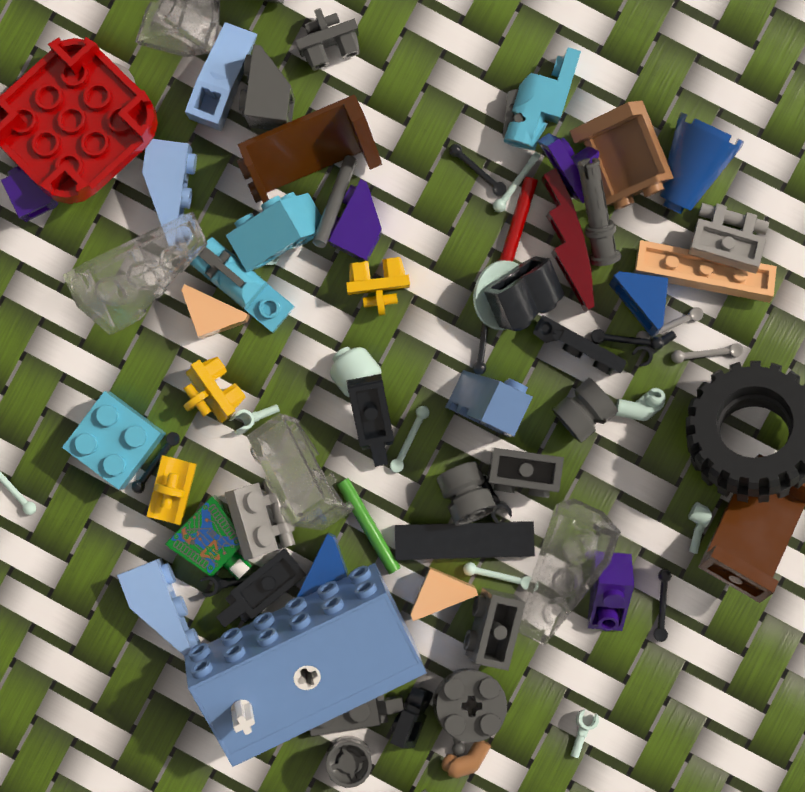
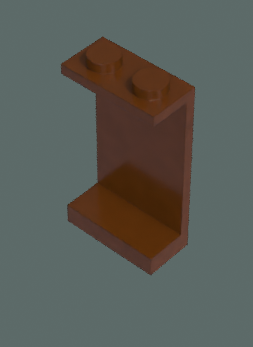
[237,94,383,203]
[698,454,805,603]

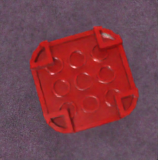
[0,37,158,204]

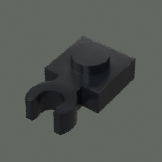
[390,687,433,748]

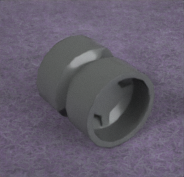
[552,378,618,443]
[436,462,497,526]
[326,736,372,788]

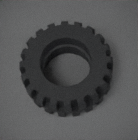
[686,361,805,503]

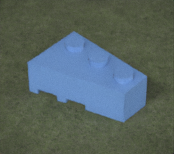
[446,370,533,437]

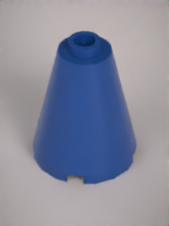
[660,112,744,214]

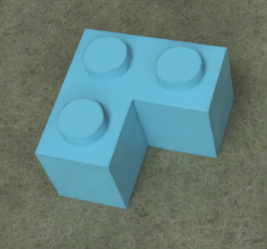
[226,192,322,272]

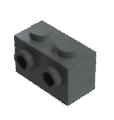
[487,448,564,498]
[463,587,526,671]

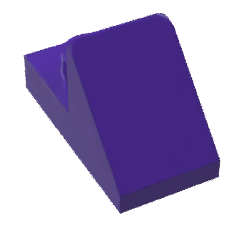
[538,133,599,204]

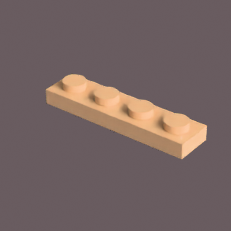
[634,240,777,303]

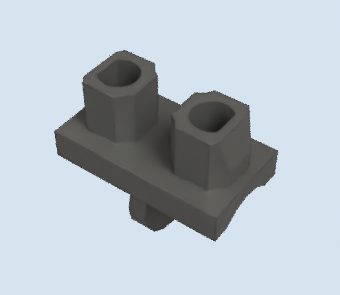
[296,8,360,71]

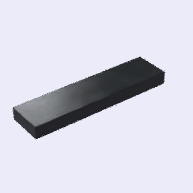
[395,521,535,560]

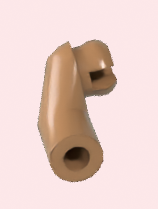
[441,740,491,779]

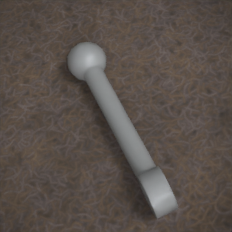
[636,307,704,339]
[671,343,743,364]

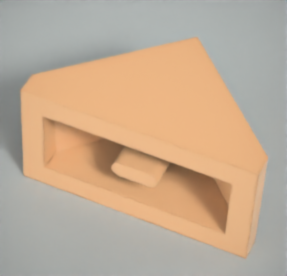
[182,284,251,339]
[410,567,478,621]

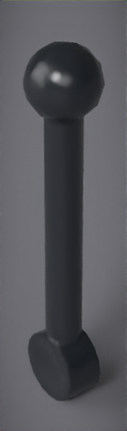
[449,144,507,196]
[473,322,488,375]
[591,329,664,350]
[132,432,181,494]
[653,569,672,642]

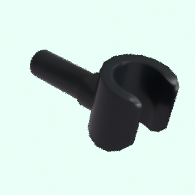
[632,330,677,366]
[482,475,512,524]
[200,574,249,597]

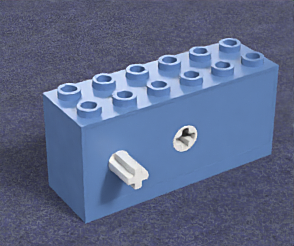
[184,563,427,767]

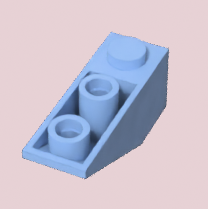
[185,22,257,131]
[142,139,197,251]
[117,558,200,655]

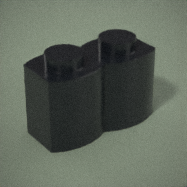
[484,256,565,331]

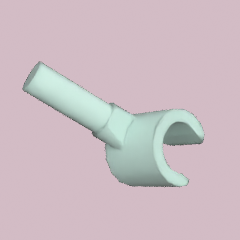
[229,404,280,435]
[688,502,712,554]
[570,709,599,758]

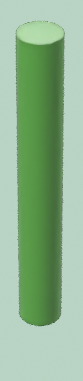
[337,478,401,574]

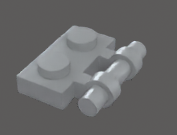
[688,203,769,274]
[225,478,295,560]

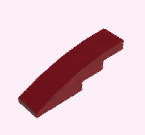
[541,168,594,312]

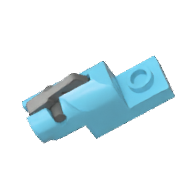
[502,47,581,151]
[190,237,295,333]

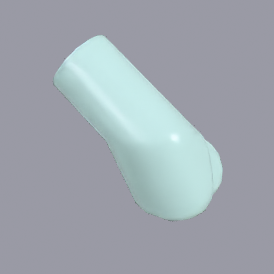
[615,388,666,421]

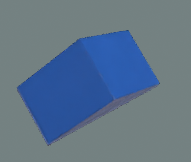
[609,271,668,338]
[297,533,349,597]

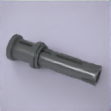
[577,158,621,266]

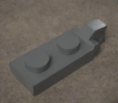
[310,694,404,736]

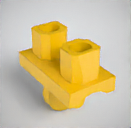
[346,257,410,316]
[183,357,246,423]
[146,455,197,525]

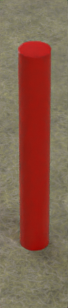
[499,177,538,262]

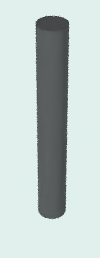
[312,155,357,248]

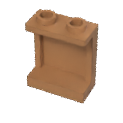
[570,100,674,210]

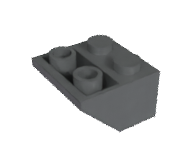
[239,45,295,130]

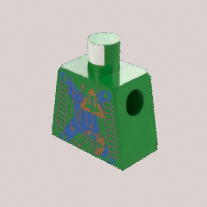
[165,495,252,580]

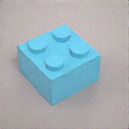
[62,391,166,490]

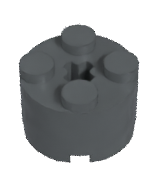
[433,668,507,742]

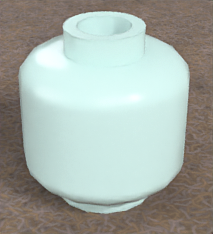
[330,347,381,397]

